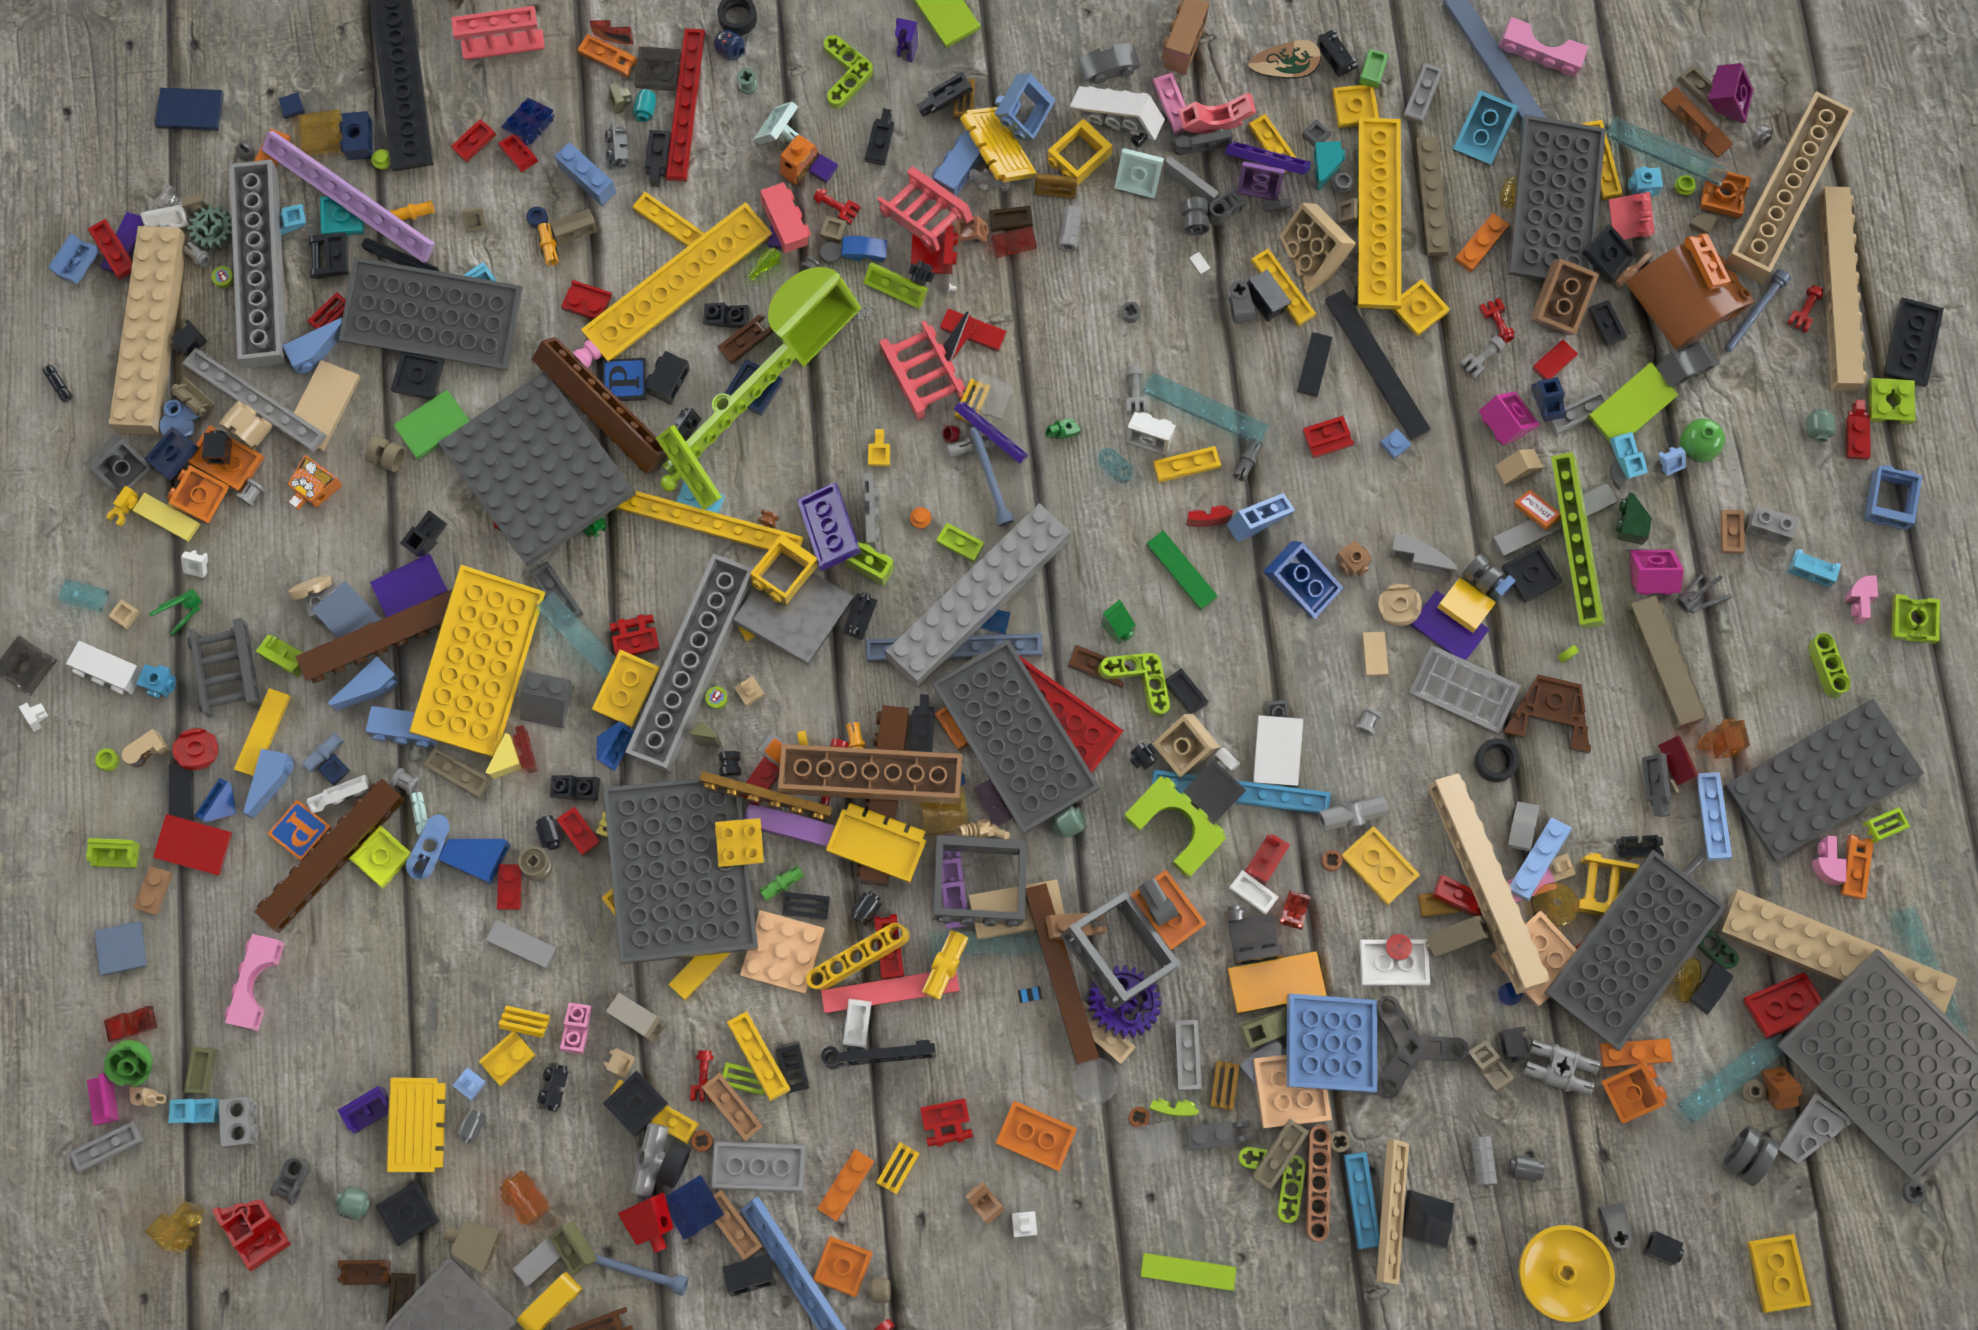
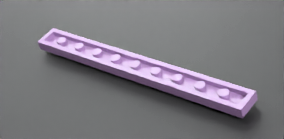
[262,131,435,262]

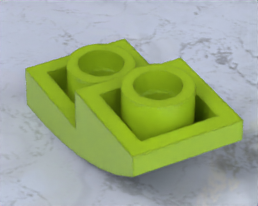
[1148,1098,1199,1118]

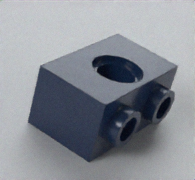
[339,111,373,160]

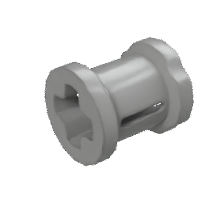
[236,478,265,507]
[1355,707,1382,736]
[391,768,421,796]

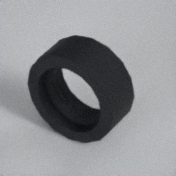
[717,0,757,36]
[1474,738,1519,783]
[656,1141,691,1188]

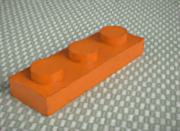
[1454,213,1510,273]
[1599,1038,1673,1068]
[817,1149,875,1221]

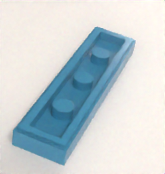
[1343,1152,1380,1250]

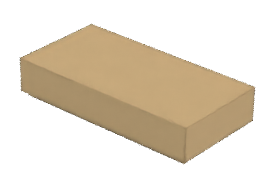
[1362,632,1389,677]

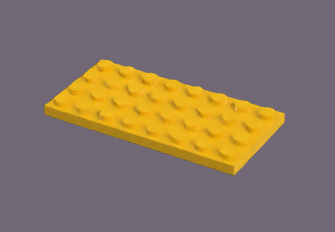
[408,565,545,758]

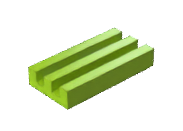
[1862,807,1910,843]
[722,1062,765,1096]

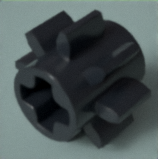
[908,260,935,286]
[1130,742,1157,770]

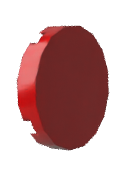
[172,728,219,771]

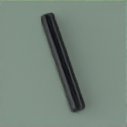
[361,238,439,271]

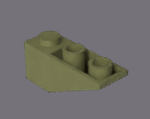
[1237,1007,1287,1049]

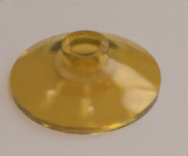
[1533,882,1579,927]
[1674,957,1702,1003]

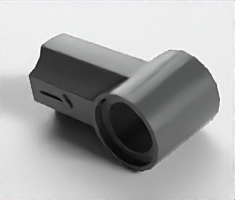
[1138,878,1179,927]

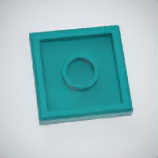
[320,196,364,236]

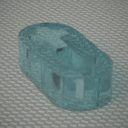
[1098,448,1134,484]

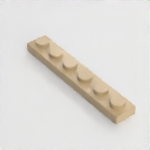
[1376,1139,1409,1285]

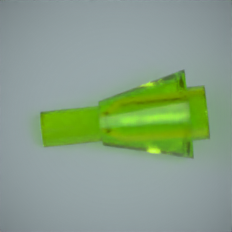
[747,247,782,280]

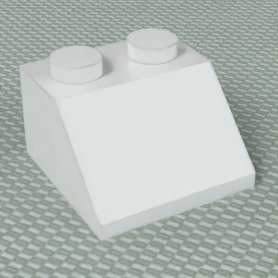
[1126,412,1176,455]

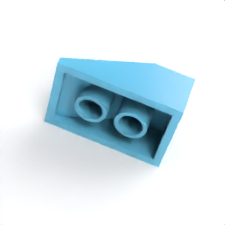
[1453,90,1519,165]

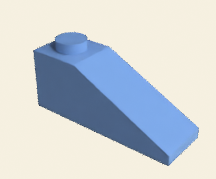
[282,318,342,375]
[1226,493,1295,542]
[328,657,400,711]
[243,749,294,818]

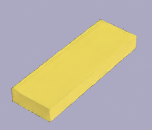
[133,492,201,542]

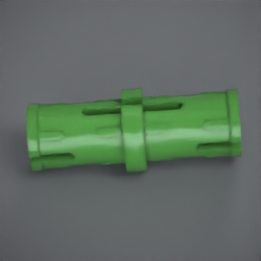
[759,865,805,901]

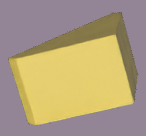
[485,733,523,779]

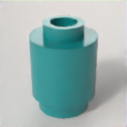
[633,89,657,122]

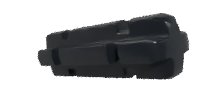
[42,364,73,402]

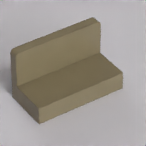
[551,209,598,245]

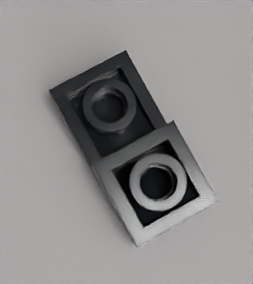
[703,302,750,328]
[550,775,600,800]
[1689,962,1734,1015]

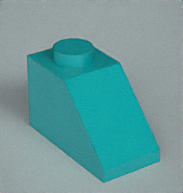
[1313,141,1345,190]

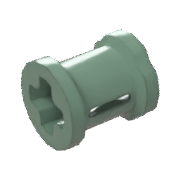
[737,68,757,95]

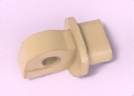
[130,1087,166,1107]

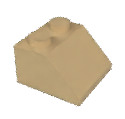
[1152,714,1220,778]

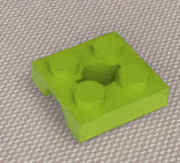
[1868,378,1916,425]
[1891,594,1940,644]

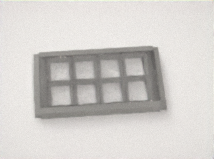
[1409,645,1521,734]

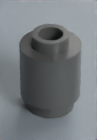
[454,1108,485,1144]
[1508,1155,1545,1182]

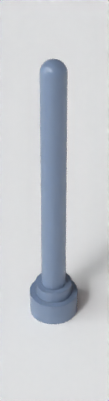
[1725,269,1791,352]
[970,426,1014,526]
[594,1254,689,1296]

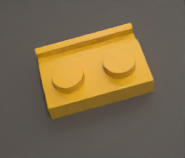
[479,1031,536,1087]

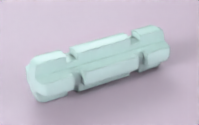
[410,792,428,835]

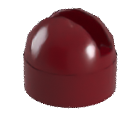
[942,425,961,442]

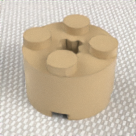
[219,401,273,450]

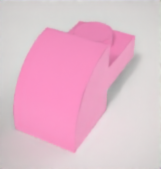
[1845,576,1878,624]
[1812,836,1846,886]

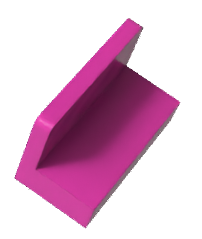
[87,1073,119,1126]

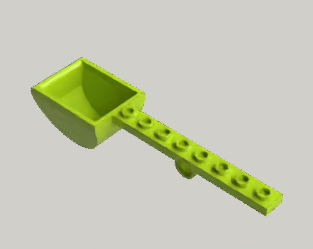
[662,267,861,475]

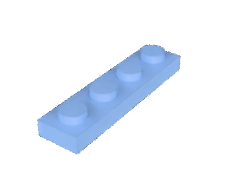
[1696,772,1732,861]
[1510,817,1572,902]

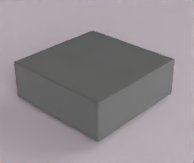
[1301,119,1331,147]

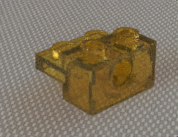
[144,1201,206,1252]

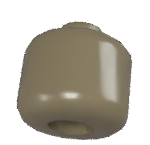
[867,1278,891,1303]

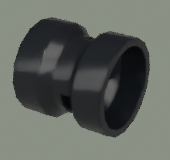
[719,751,742,776]

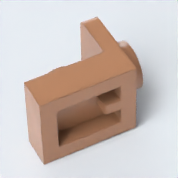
[955,215,989,243]

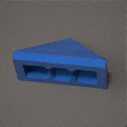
[597,721,634,771]
[194,778,237,822]

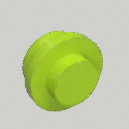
[371,149,391,170]
[1674,175,1696,196]

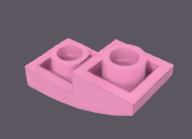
[560,1003,592,1055]

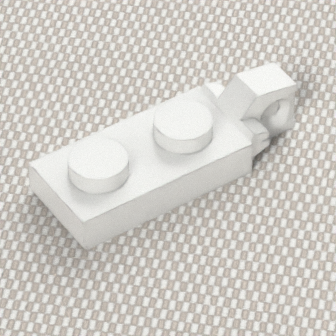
[307,775,369,813]

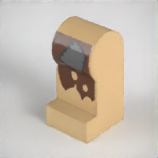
[122,729,171,767]

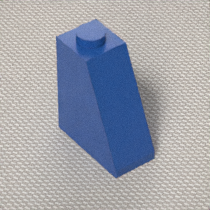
[438,839,511,885]

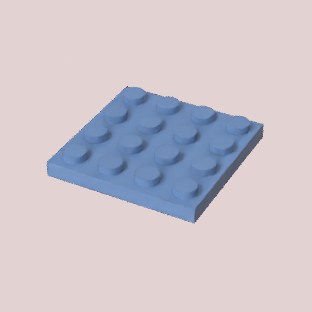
[1286,994,1377,1093]

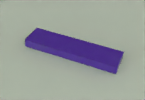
[1225,141,1311,175]
[954,401,1028,463]

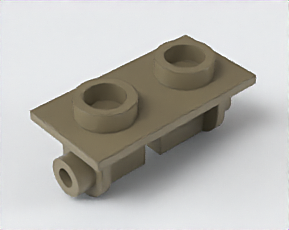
[171,377,215,420]

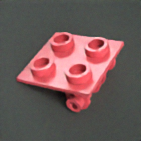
[1608,192,1655,239]

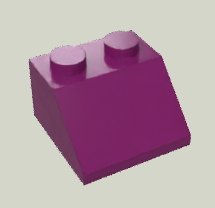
[1708,63,1754,123]

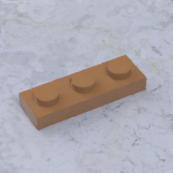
[701,1072,763,1142]
[702,1190,764,1260]

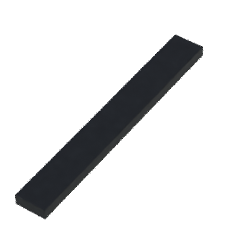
[1325,289,1431,441]

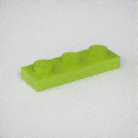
[863,262,928,309]

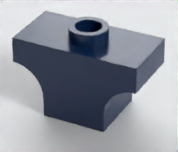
[1531,377,1566,422]

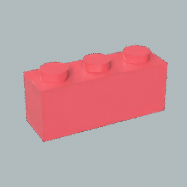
[760,182,810,253]

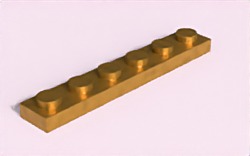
[699,771,832,821]

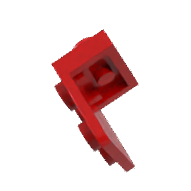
[911,225,958,274]

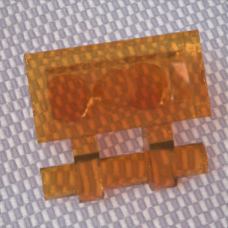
[1697,718,1750,759]
[499,1170,553,1226]

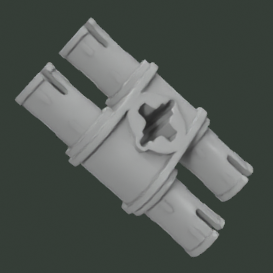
[1523,1039,1600,1097]

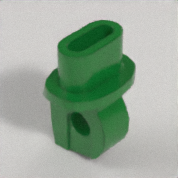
[1045,418,1081,439]

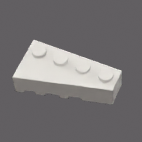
[1070,86,1165,140]

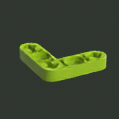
[824,35,873,109]
[1098,653,1170,717]
[1238,1147,1306,1224]

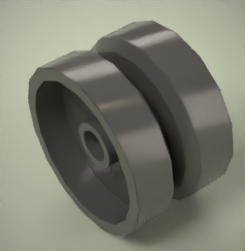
[1722,1125,1779,1187]

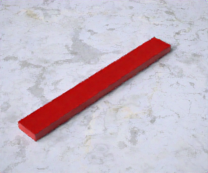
[666,28,706,182]

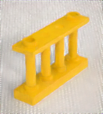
[1574,853,1640,916]

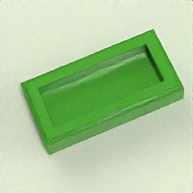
[1359,49,1389,89]

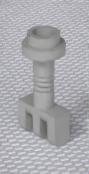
[1459,336,1506,379]
[1126,365,1148,413]

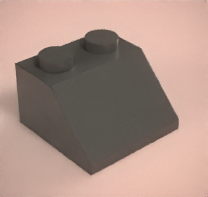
[84,433,153,495]
[520,671,574,728]

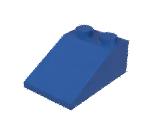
[1263,541,1344,619]

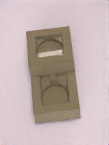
[1468,1040,1515,1094]

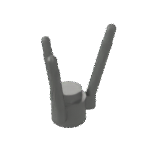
[1677,574,1732,614]

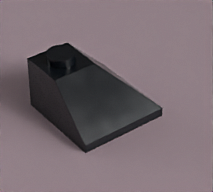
[1402,1190,1454,1249]

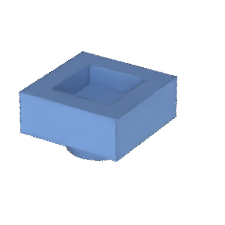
[1380,429,1411,460]
[1491,575,1516,601]

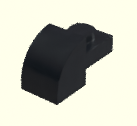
[400,510,448,557]

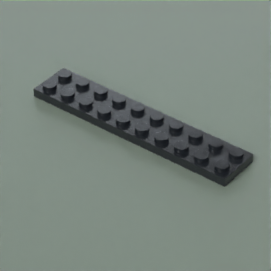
[370,0,434,172]

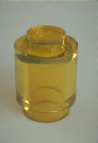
[1499,176,1517,209]

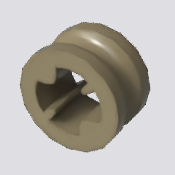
[1331,1131,1350,1153]

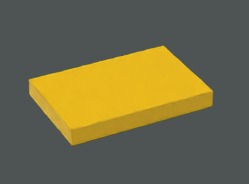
[592,650,661,728]
[1341,826,1420,906]
[1747,1234,1811,1313]

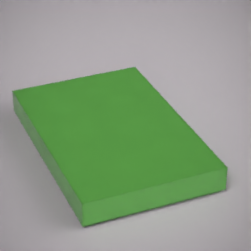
[394,390,470,460]

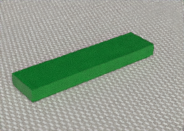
[1146,530,1218,611]

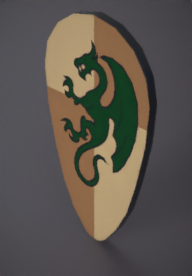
[1248,40,1321,79]

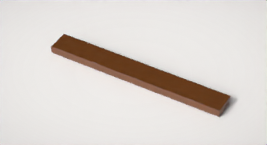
[1026,883,1099,1065]

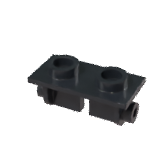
[674,407,701,442]
[842,592,878,640]
[1614,835,1664,860]
[537,1063,569,1112]

